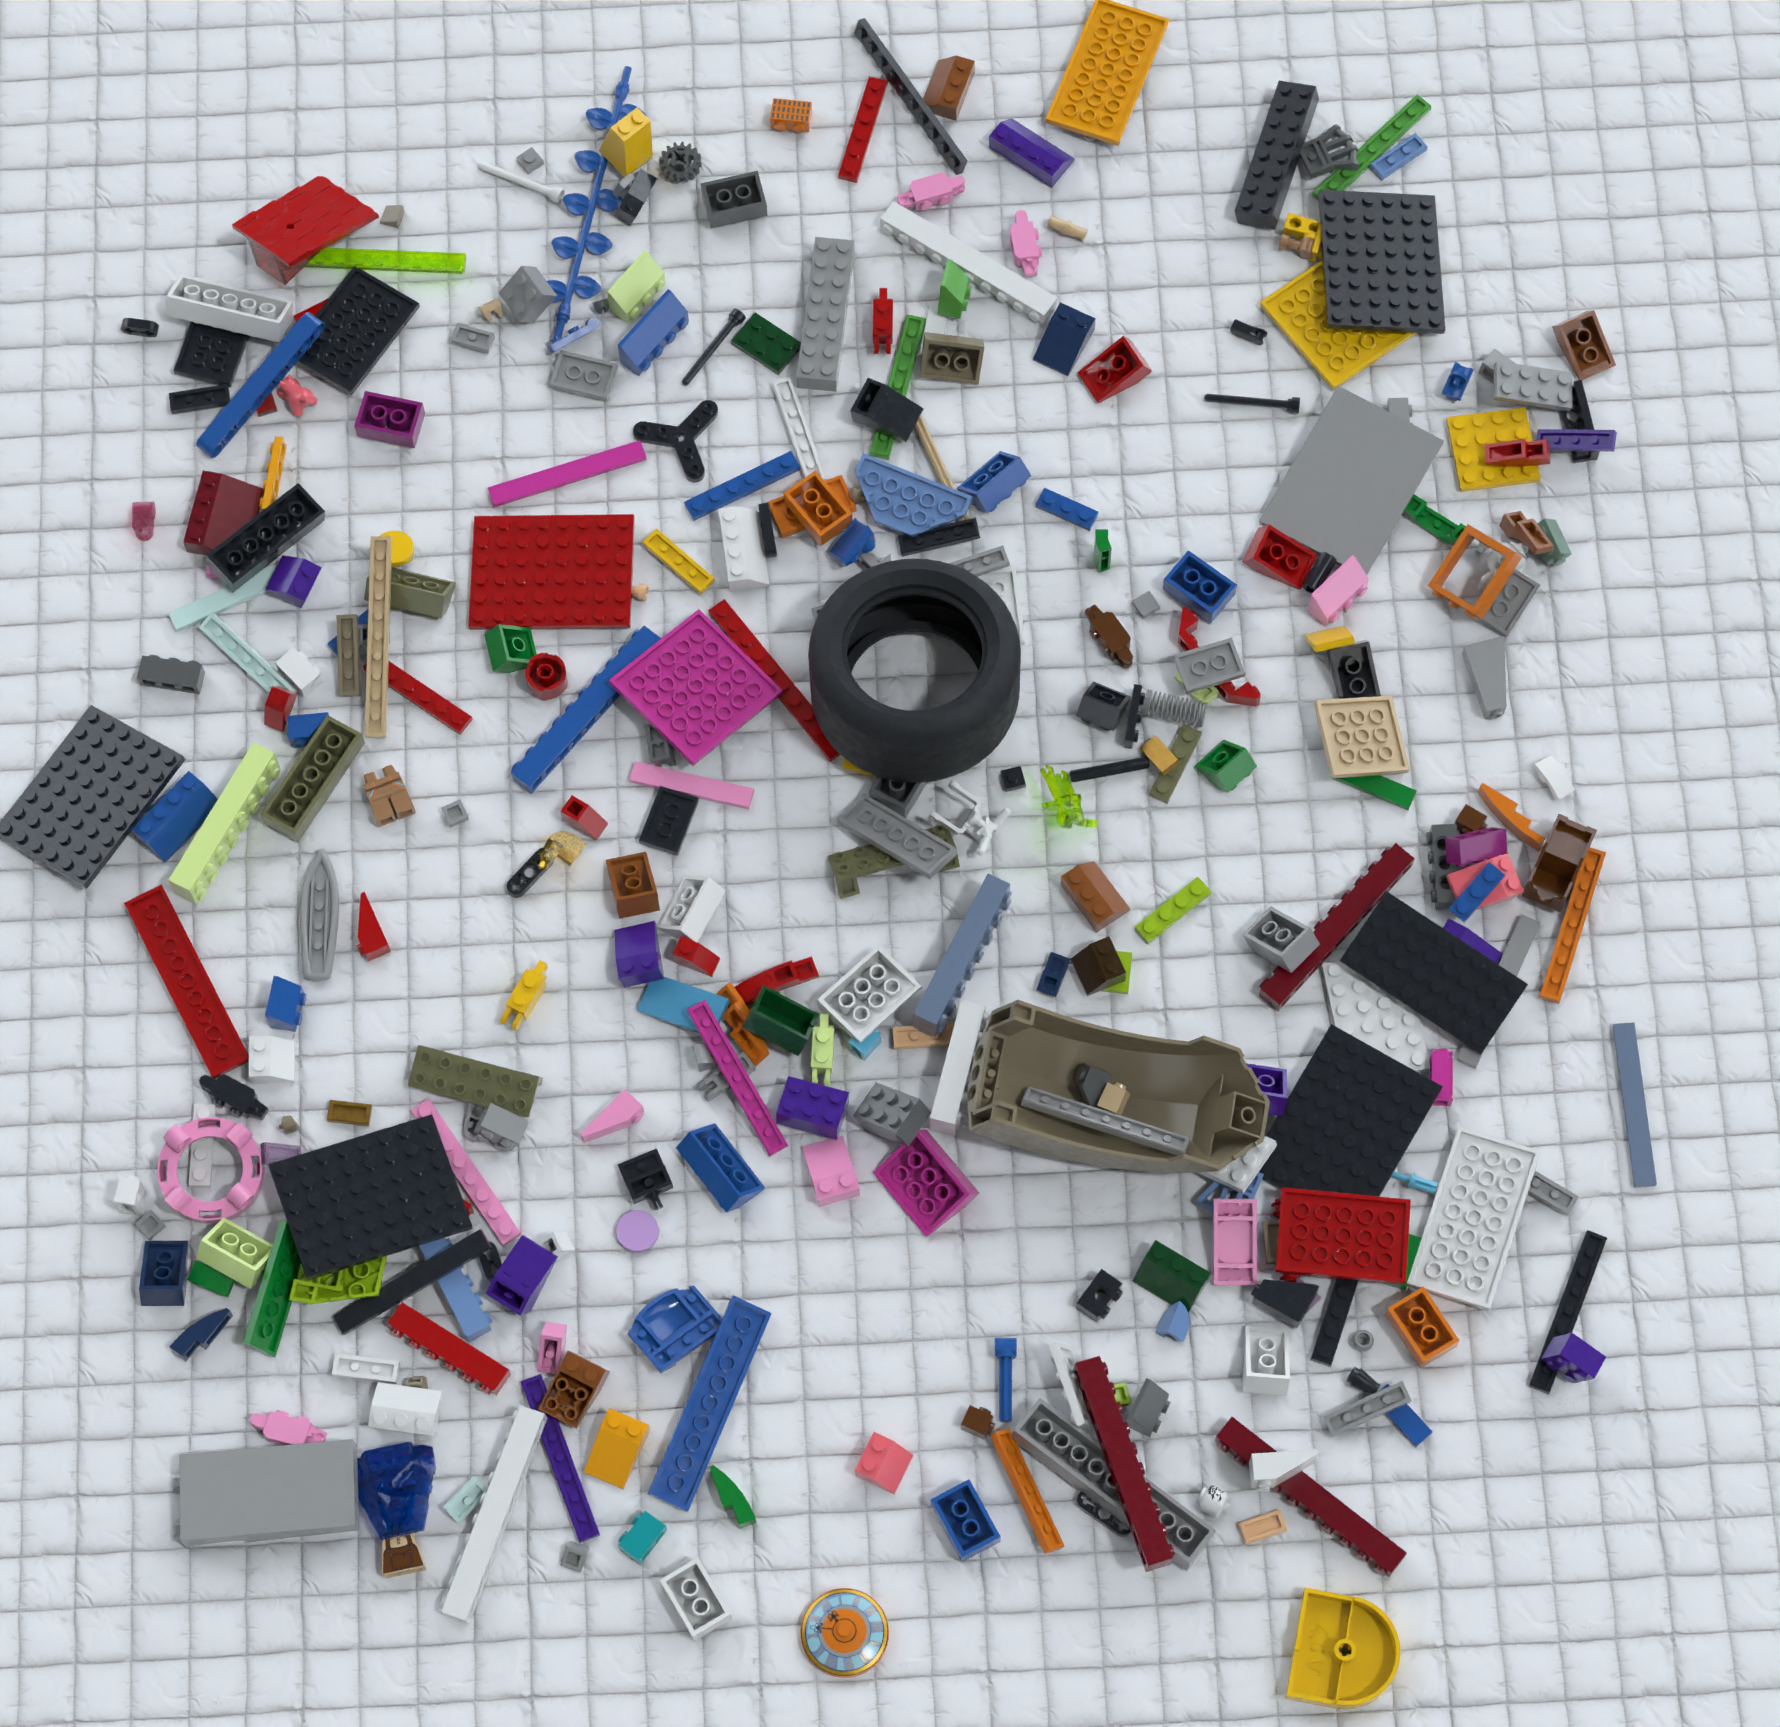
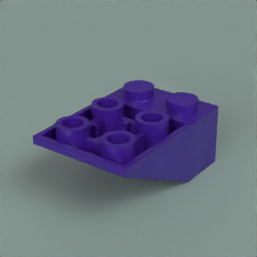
[485,1235,558,1316]

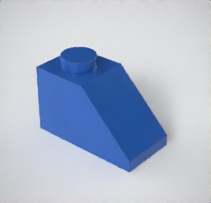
[287,712,329,748]

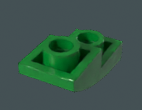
[187,1260,235,1297]

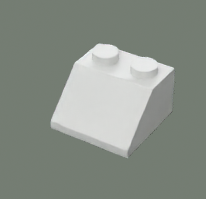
[249,1035,295,1084]

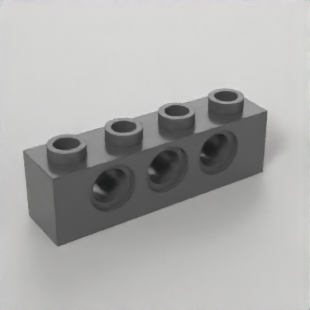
[1426,824,1460,910]

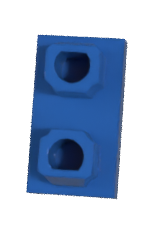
[1442,362,1474,401]

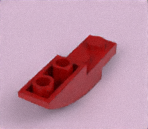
[734,956,819,1005]

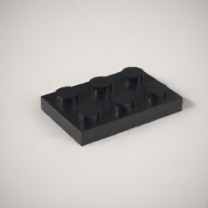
[639,786,699,855]

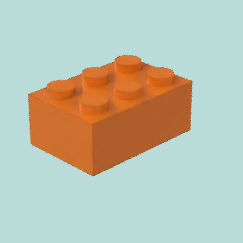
[783,470,853,546]
[1385,1286,1460,1369]

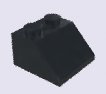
[1076,681,1131,731]

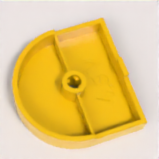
[1285,1587,1401,1710]

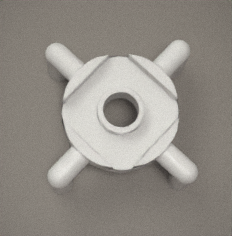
[1477,541,1530,592]

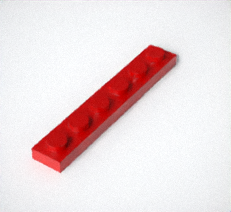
[838,76,888,183]
[363,661,473,735]

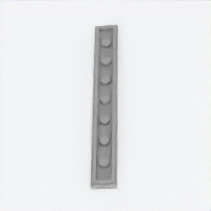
[1456,914,1541,1069]
[1021,1086,1190,1156]

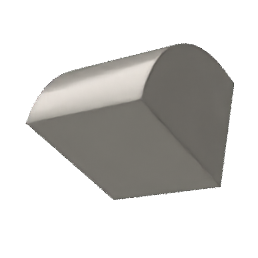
[693,1043,719,1072]

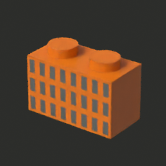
[770,98,812,133]

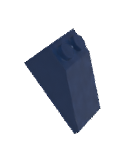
[1033,302,1096,376]
[139,1241,188,1306]

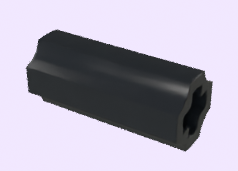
[1303,552,1337,594]

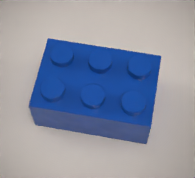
[1163,550,1237,623]
[931,1479,1001,1562]

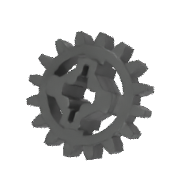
[659,141,702,183]

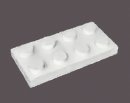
[1049,1342,1094,1431]

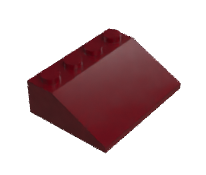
[183,470,265,555]

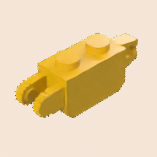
[500,960,548,1031]

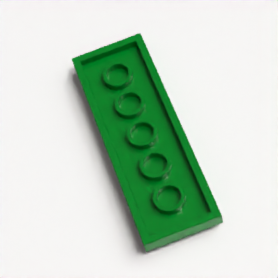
[243,1220,301,1357]

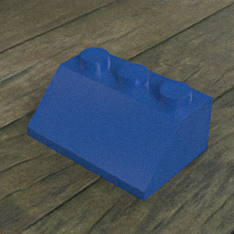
[957,451,1031,513]

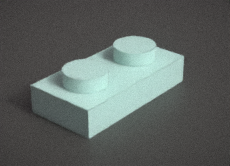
[443,1476,487,1524]

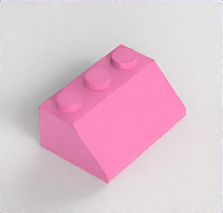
[1308,555,1369,627]

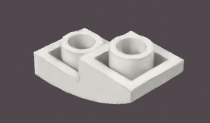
[1533,755,1575,800]

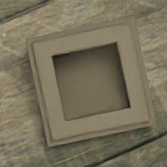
[380,205,405,228]

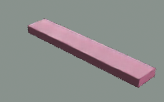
[629,761,754,810]

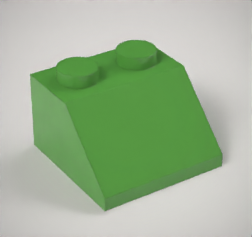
[937,259,972,319]

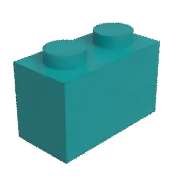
[618,1511,667,1565]

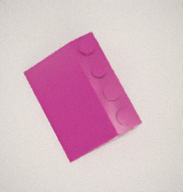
[873,1129,979,1237]

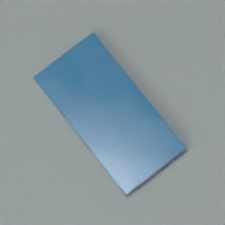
[637,976,730,1033]

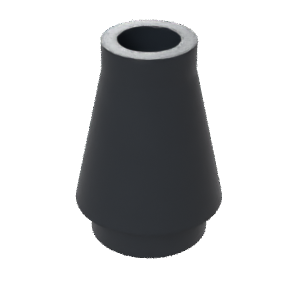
[1346,1367,1380,1394]

